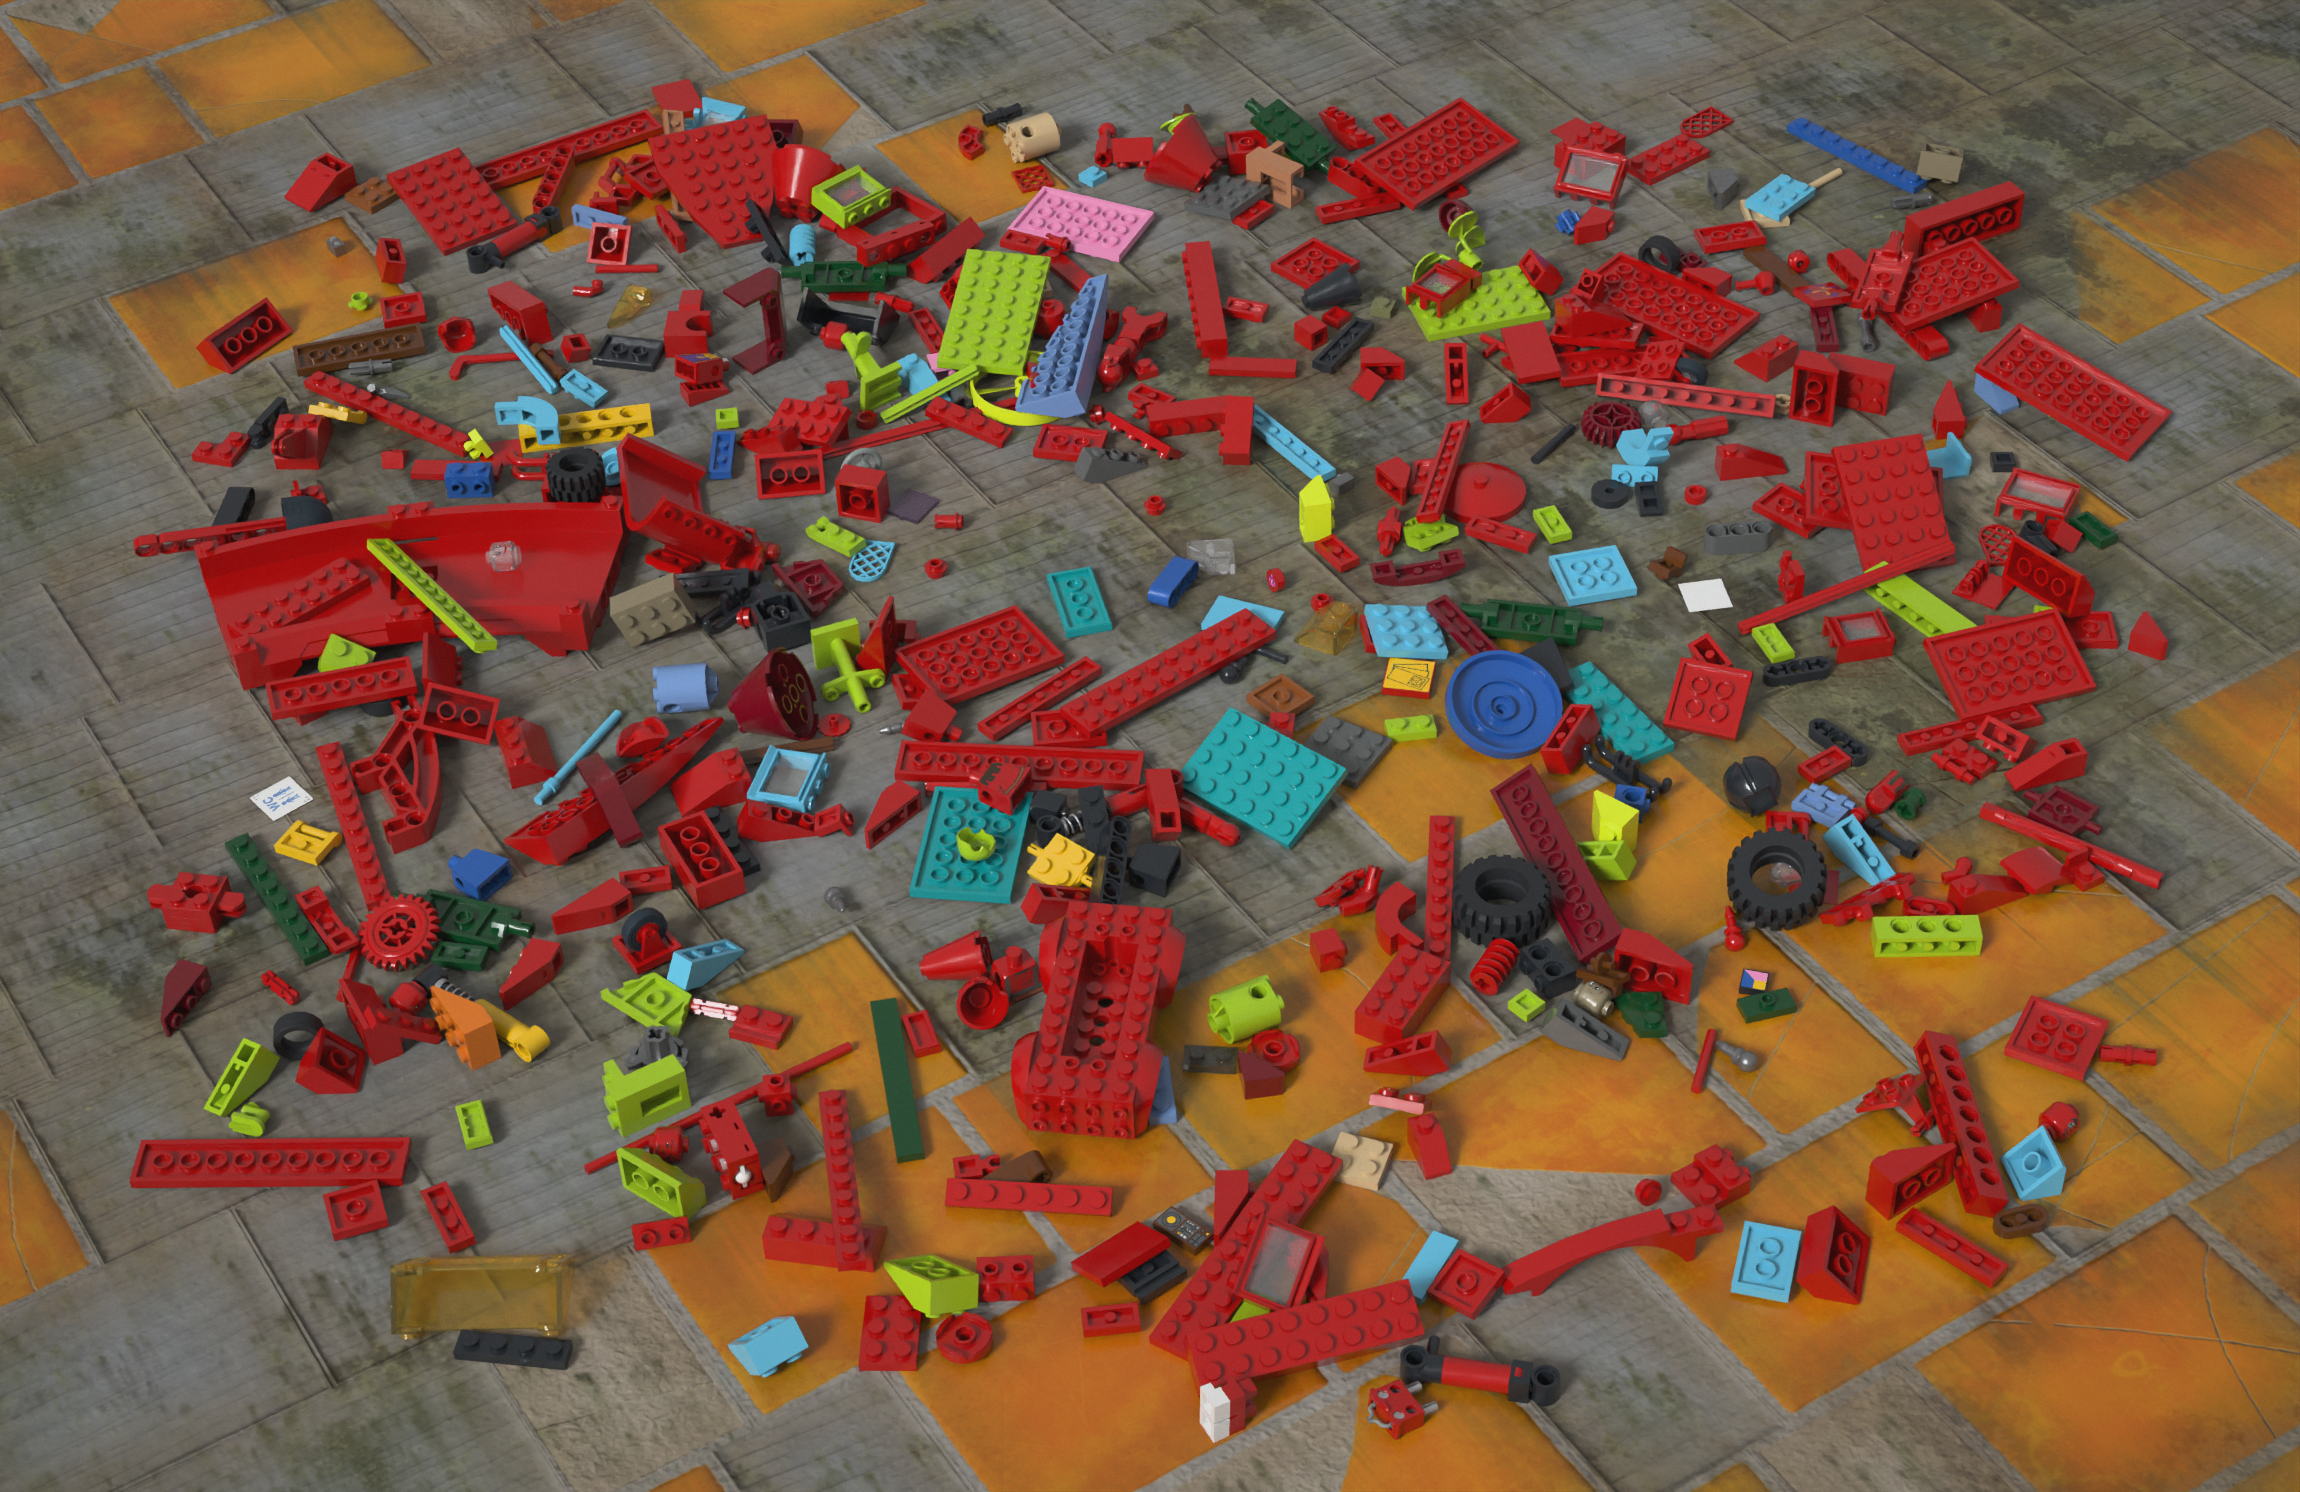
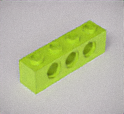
[1870,915,1983,958]

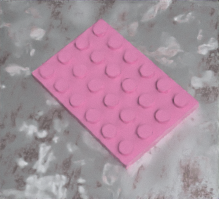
[1007,186,1155,262]

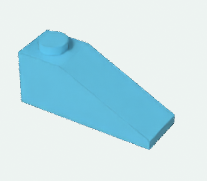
[897,353,952,407]
[1822,814,1896,886]
[667,939,744,991]

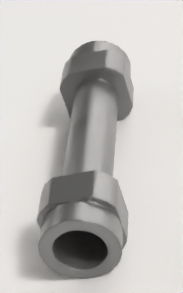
[1857,312,1876,352]

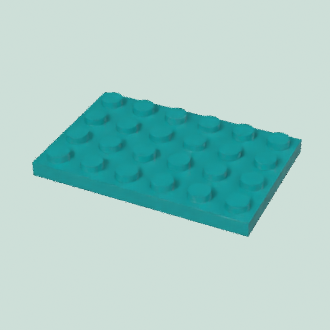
[1180,707,1349,850]
[909,786,1034,904]

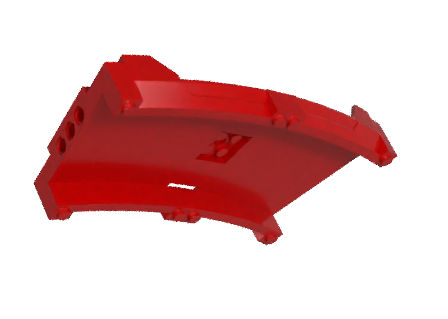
[194,495,631,691]

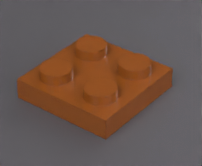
[345,176,400,215]
[1246,673,1315,719]

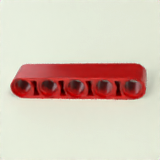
[532,143,575,215]

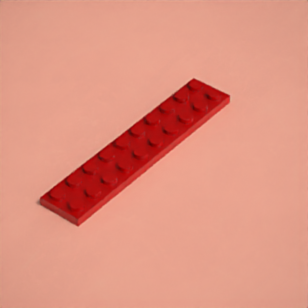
[474,109,664,190]
[1060,608,1276,739]
[894,740,1145,791]
[129,1137,412,1188]
[1149,1139,1343,1361]

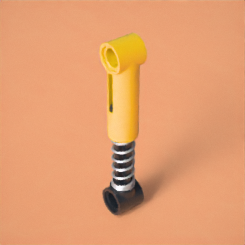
[412,964,550,1062]

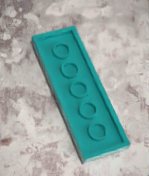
[1561,661,1675,765]

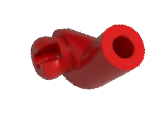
[1941,857,1973,885]

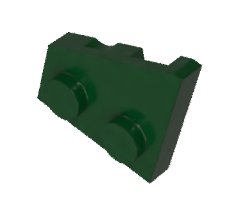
[1611,991,1667,1038]

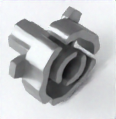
[624,1025,689,1073]

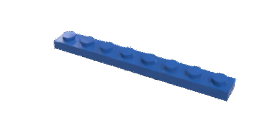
[1787,117,1927,194]

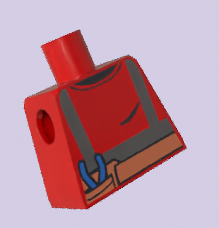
[990,946,1044,1006]

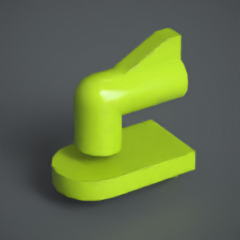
[228,1102,270,1137]

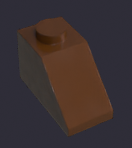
[755,1137,795,1203]

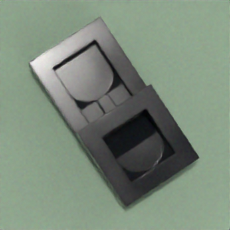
[1634,481,1663,517]

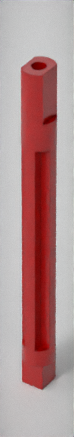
[1979,801,2165,890]

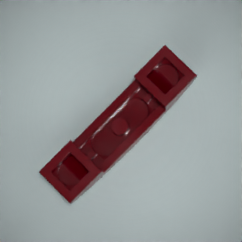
[1370,548,1466,586]

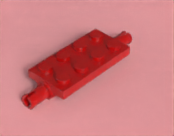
[1852,230,1914,320]

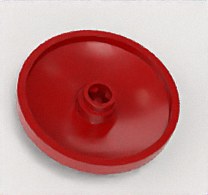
[1443,462,1526,524]

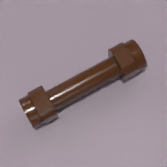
[529,343,569,381]

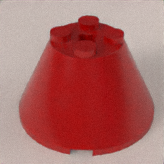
[1144,113,1223,193]
[771,144,847,223]

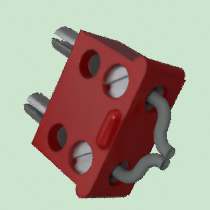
[1367,1379,1438,1440]

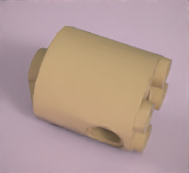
[1003,112,1062,163]

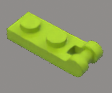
[805,516,867,558]

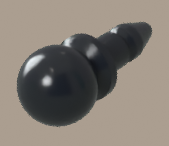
[1220,655,1250,684]

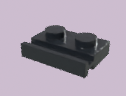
[1117,1250,1187,1305]

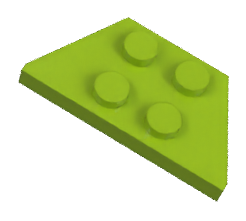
[600,972,692,1038]

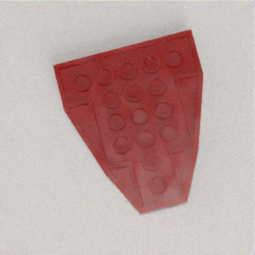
[648,114,777,249]

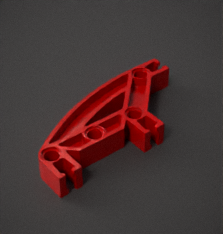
[349,694,443,854]

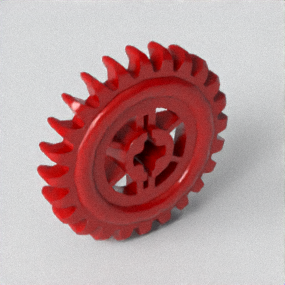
[358,894,441,972]

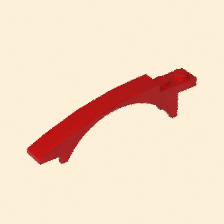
[1501,1204,1724,1297]

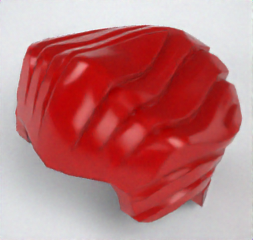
[437,316,476,353]

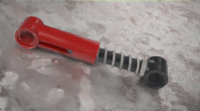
[1036,769,1184,849]

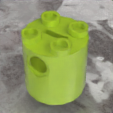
[1207,974,1284,1044]

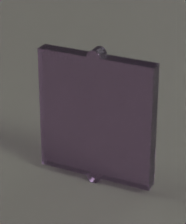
[886,489,939,525]

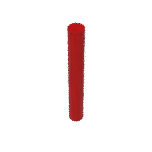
[595,264,659,274]
[1691,1029,1717,1094]

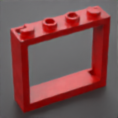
[836,185,947,264]

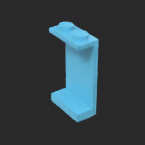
[1926,432,1973,481]

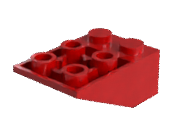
[284,152,357,212]

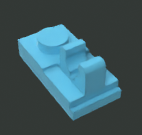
[560,369,608,408]

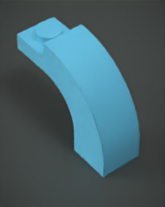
[494,396,561,445]
[1616,427,1674,466]

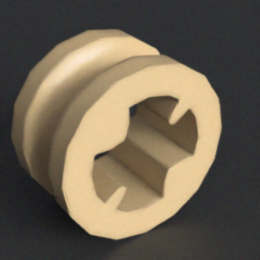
[1775,394,1791,415]

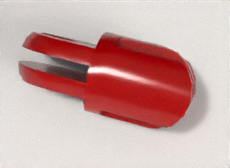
[1864,769,1910,814]

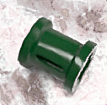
[1895,787,1927,820]

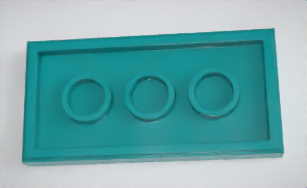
[1046,566,1112,638]

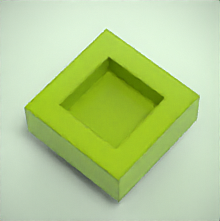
[715,407,739,429]
[1508,988,1546,1023]

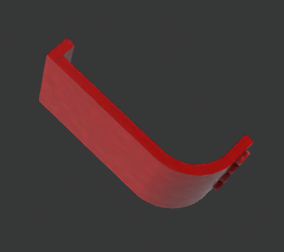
[616,433,745,565]

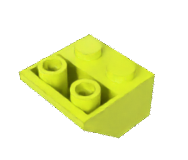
[1299,475,1335,543]

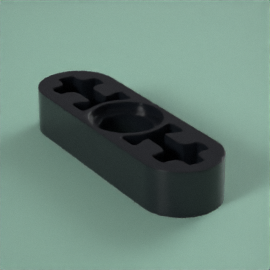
[1762,656,1831,687]
[1808,718,1868,767]

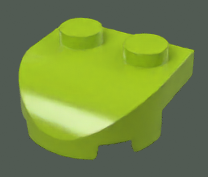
[1402,514,1459,551]
[318,634,376,672]

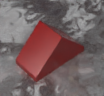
[2127,611,2168,660]

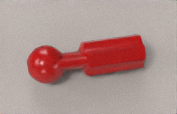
[1095,122,1117,167]
[1665,415,1729,446]
[1178,797,1241,847]

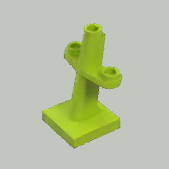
[841,331,902,411]
[810,617,885,713]

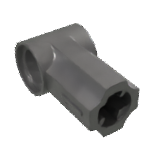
[945,376,972,409]

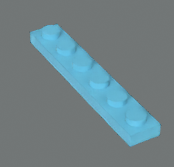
[1253,404,1336,482]

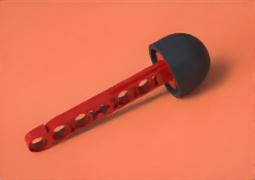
[133,496,334,557]

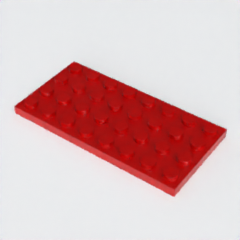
[1353,97,1520,211]
[1570,252,1760,359]
[1974,323,2172,462]

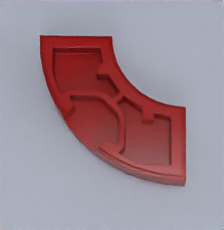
[958,124,985,161]

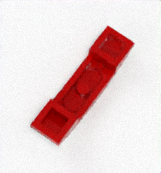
[295,885,360,955]

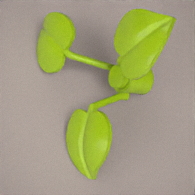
[1413,210,1485,283]

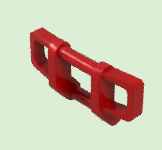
[598,154,652,207]

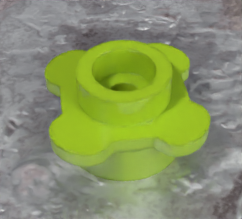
[348,292,373,310]

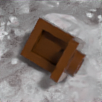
[1648,546,1688,580]

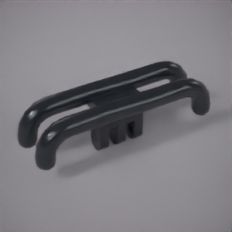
[693,570,774,635]
[1582,735,1672,803]

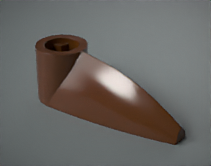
[980,1150,1053,1184]

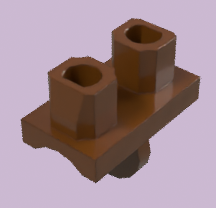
[1576,952,1630,998]

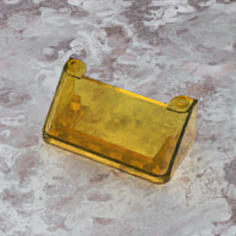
[390,1254,575,1339]

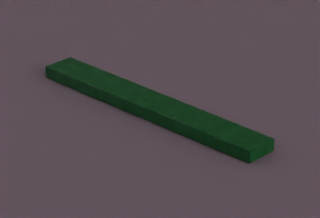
[870,998,924,1163]

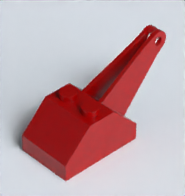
[271,414,334,470]

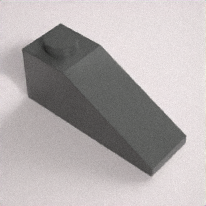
[1539,997,1629,1061]

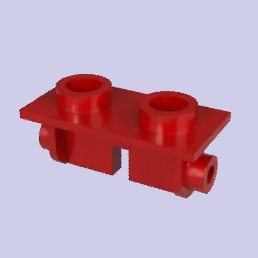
[631,1216,691,1251]

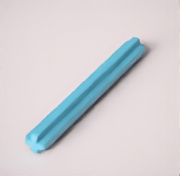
[499,325,559,395]

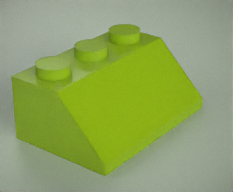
[616,1147,707,1220]

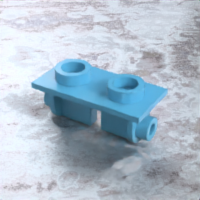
[1612,464,1658,487]

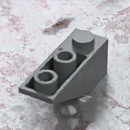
[1073,446,1147,483]

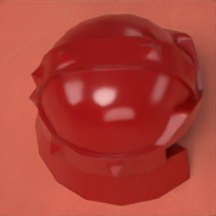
[956,975,1009,1030]

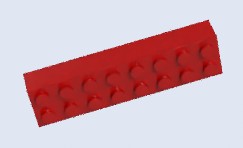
[1183,1278,1425,1397]

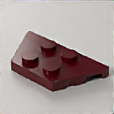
[772,559,845,619]

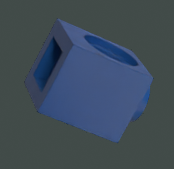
[1614,784,1651,823]

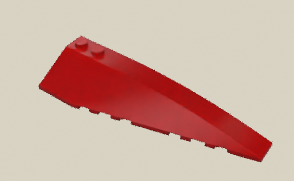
[503,717,724,866]

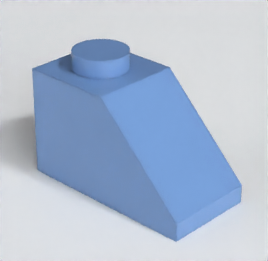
[1974,373,2019,415]

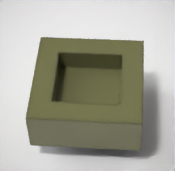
[1370,297,1396,319]

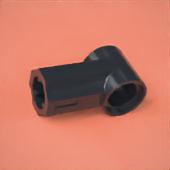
[2018,520,2060,559]

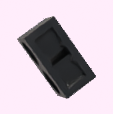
[1519,938,1576,1000]

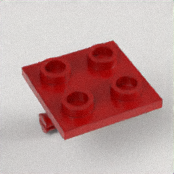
[1855,1073,1935,1137]

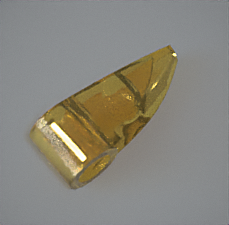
[607,284,652,328]

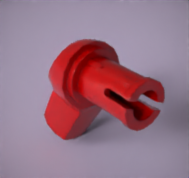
[1338,864,1384,917]

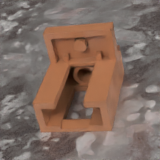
[1246,140,1304,209]

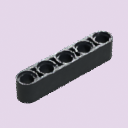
[212,487,255,535]
[1089,816,1132,905]

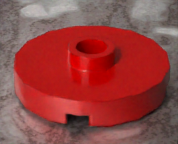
[1247,1029,1301,1073]
[936,1312,993,1364]

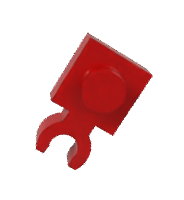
[952,1154,1001,1180]

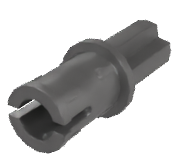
[1890,192,1932,209]
[348,358,393,376]

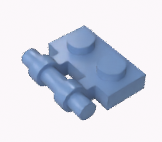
[1791,783,1857,829]

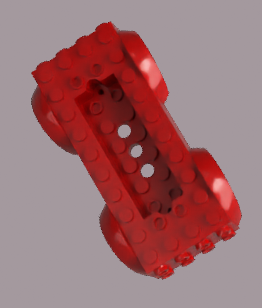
[1011,901,1187,1140]

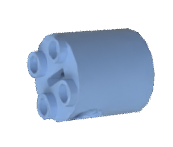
[653,662,720,714]

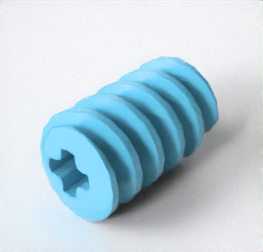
[789,224,816,266]

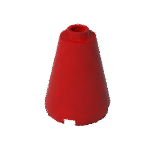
[919,929,993,981]

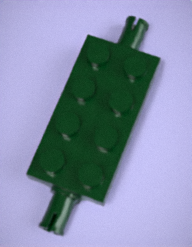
[1245,98,1337,175]
[781,260,907,293]
[1460,599,1604,646]
[392,889,536,952]

